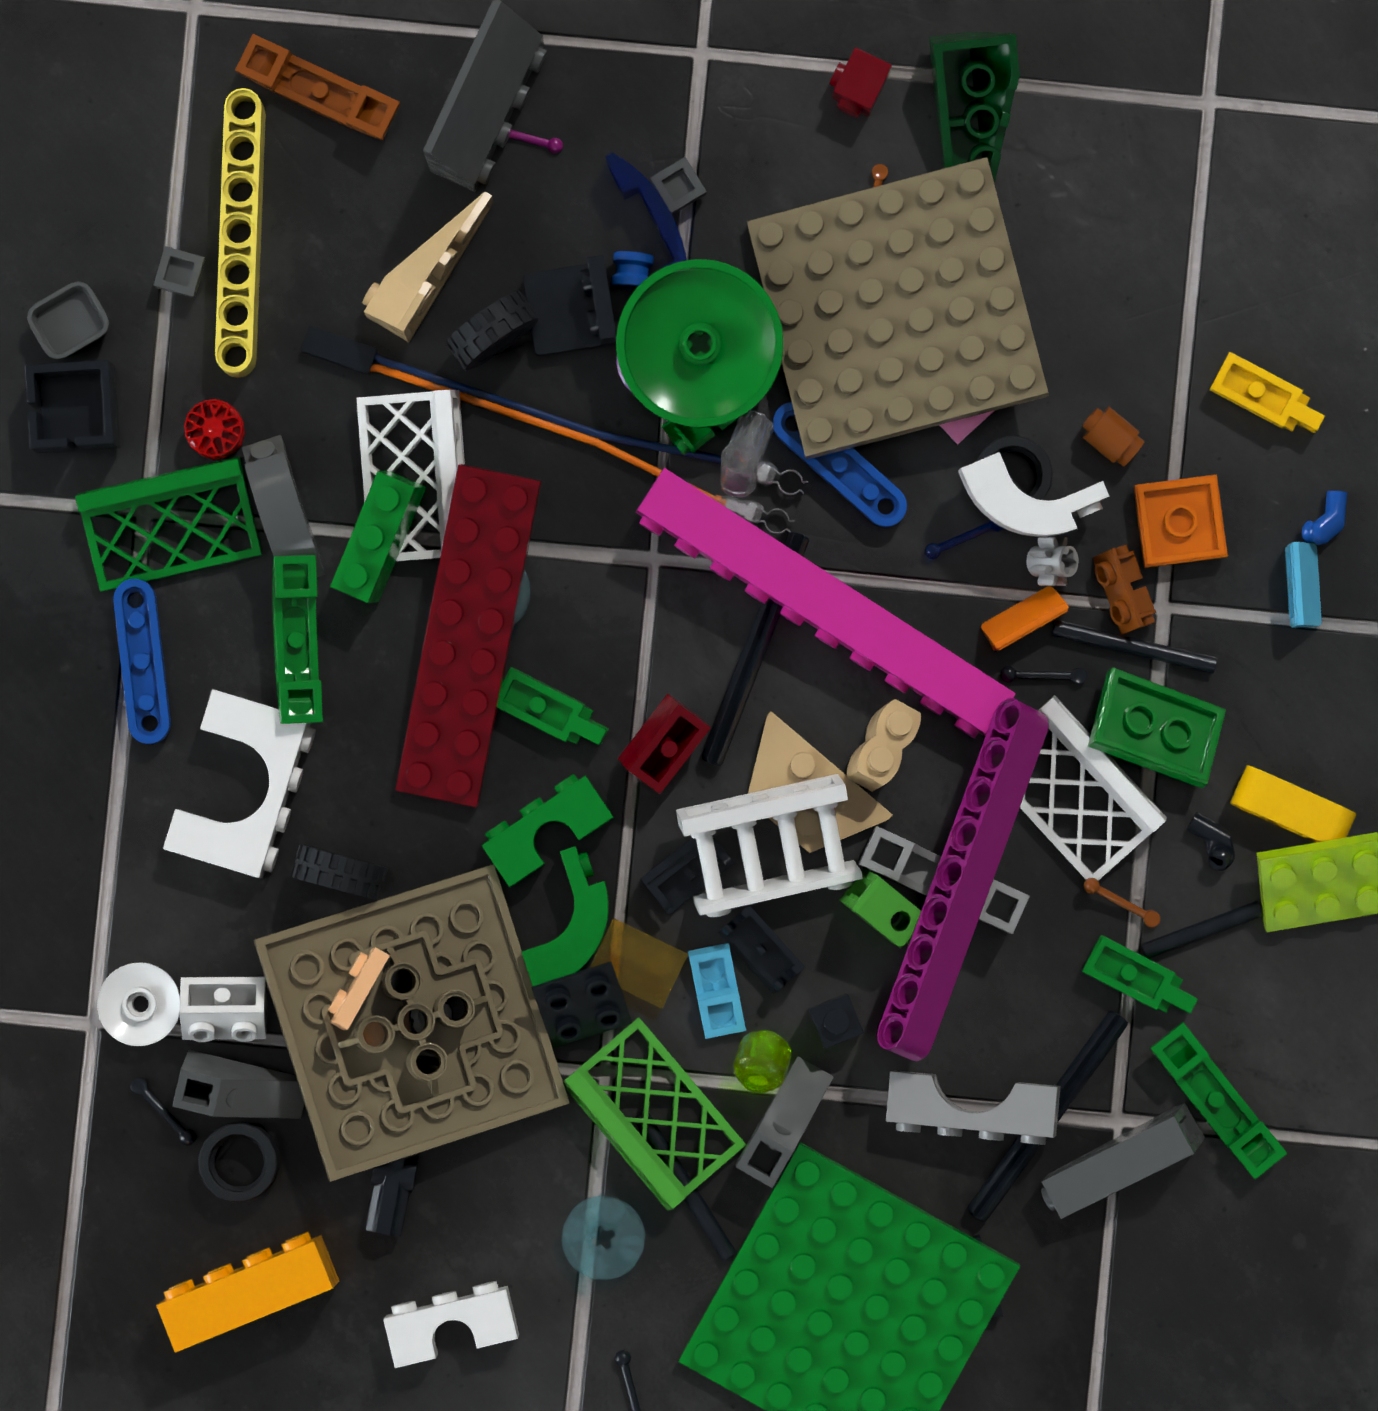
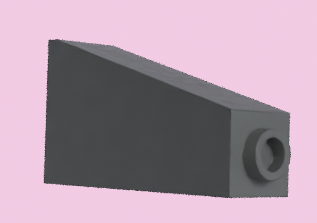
[1041,1101,1205,1219]

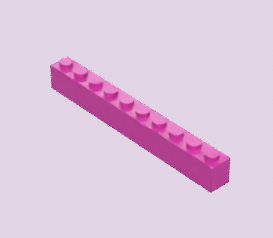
[635,468,1016,738]

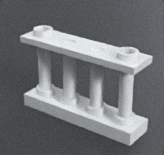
[676,774,863,917]

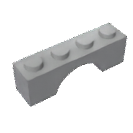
[858,826,1030,934]
[886,1070,1060,1145]

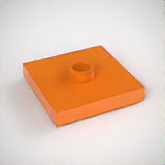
[1133,474,1228,568]

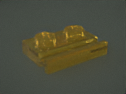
[590,918,688,1008]

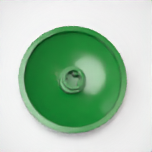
[616,259,784,427]

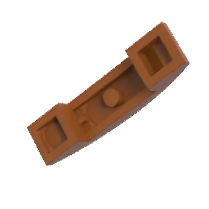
[235,34,401,140]

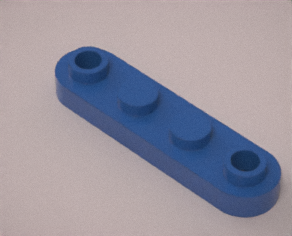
[773,402,907,528]
[113,579,171,744]

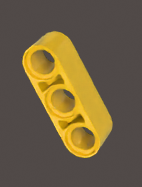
[1230,765,1357,843]

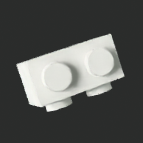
[179,977,267,1042]

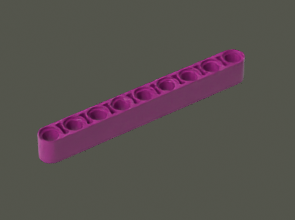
[877,698,1049,1061]

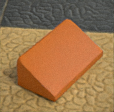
[981,586,1069,652]

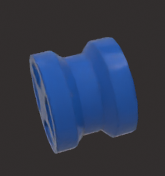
[610,251,654,291]

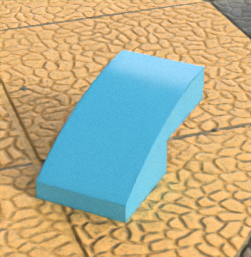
[688,943,746,1039]

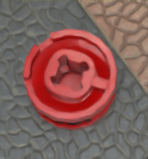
[184,399,245,460]

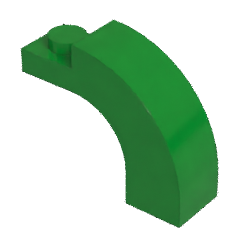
[521,846,609,987]

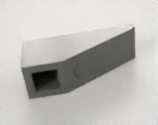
[172,1050,305,1119]
[735,1056,834,1188]

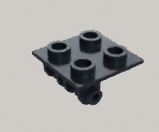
[531,961,632,1048]

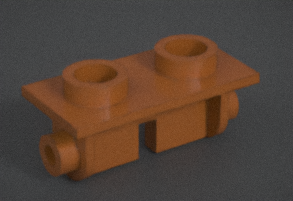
[1092,544,1156,635]

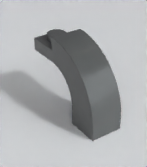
[242,435,325,577]

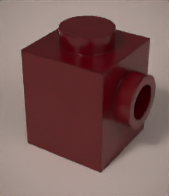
[829,47,892,117]

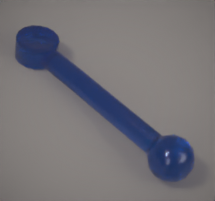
[925,519,1003,559]

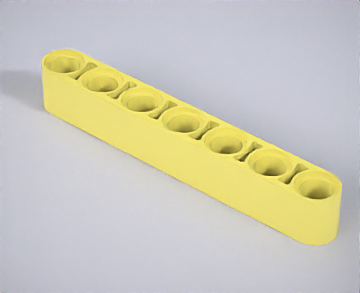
[215,88,266,378]

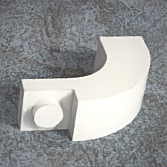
[958,452,1109,537]

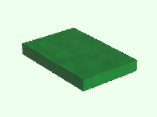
[1088,667,1226,788]

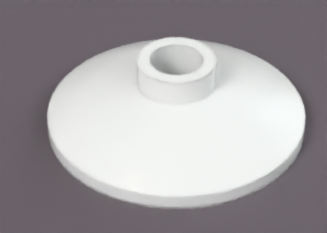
[97,963,180,1046]

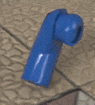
[1302,491,1347,545]

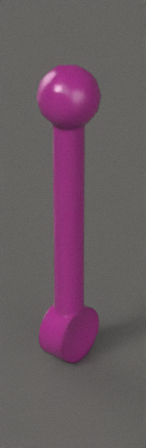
[509,130,563,154]

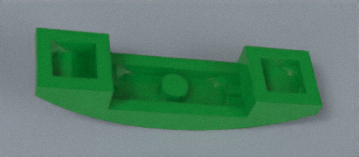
[273,555,323,724]
[1150,1022,1287,1179]

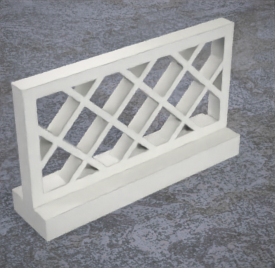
[356,389,465,561]
[1020,695,1167,881]

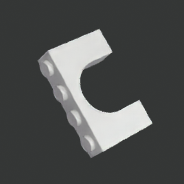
[163,689,316,878]

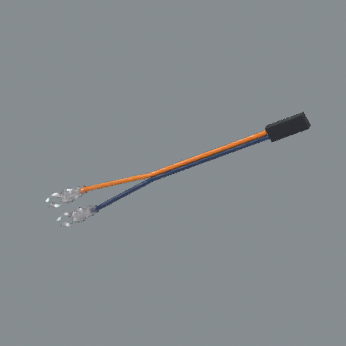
[300,325,808,534]

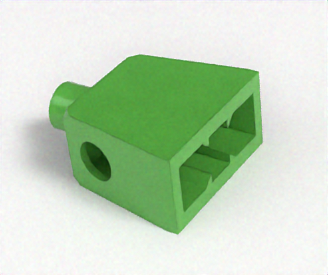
[839,868,921,949]

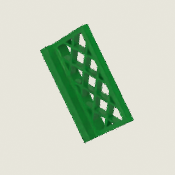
[75,456,262,592]

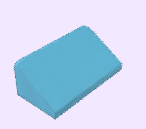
[1285,542,1322,628]

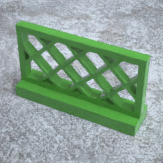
[563,1017,746,1211]

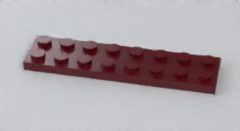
[396,464,542,807]

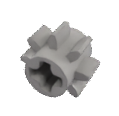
[1027,537,1079,586]

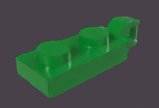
[498,667,609,745]
[1081,935,1198,1014]

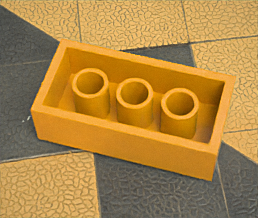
[156,1232,339,1353]

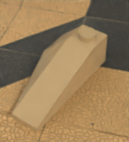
[362,192,494,342]

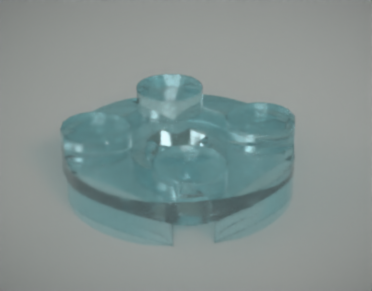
[562,1195,645,1280]

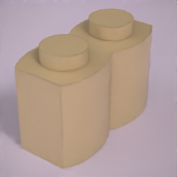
[847,699,921,792]

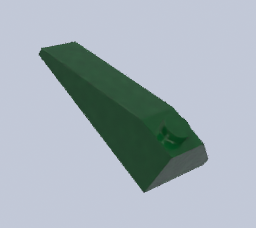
[929,32,1020,184]

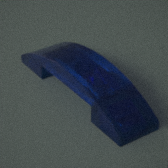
[605,153,687,269]

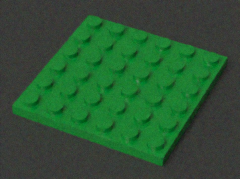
[678,1142,1020,1411]

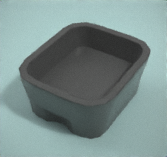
[27,281,109,360]

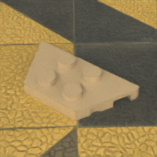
[748,711,893,853]

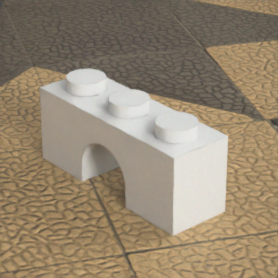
[383,1281,519,1368]

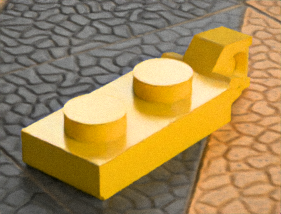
[1209,352,1325,433]

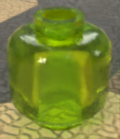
[734,1030,791,1093]

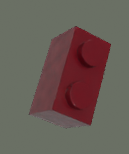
[618,693,711,794]

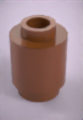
[1082,406,1145,467]

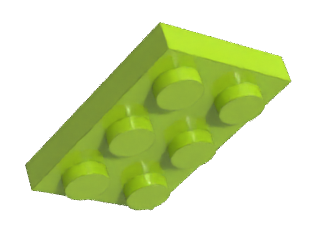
[1256,832,1378,932]

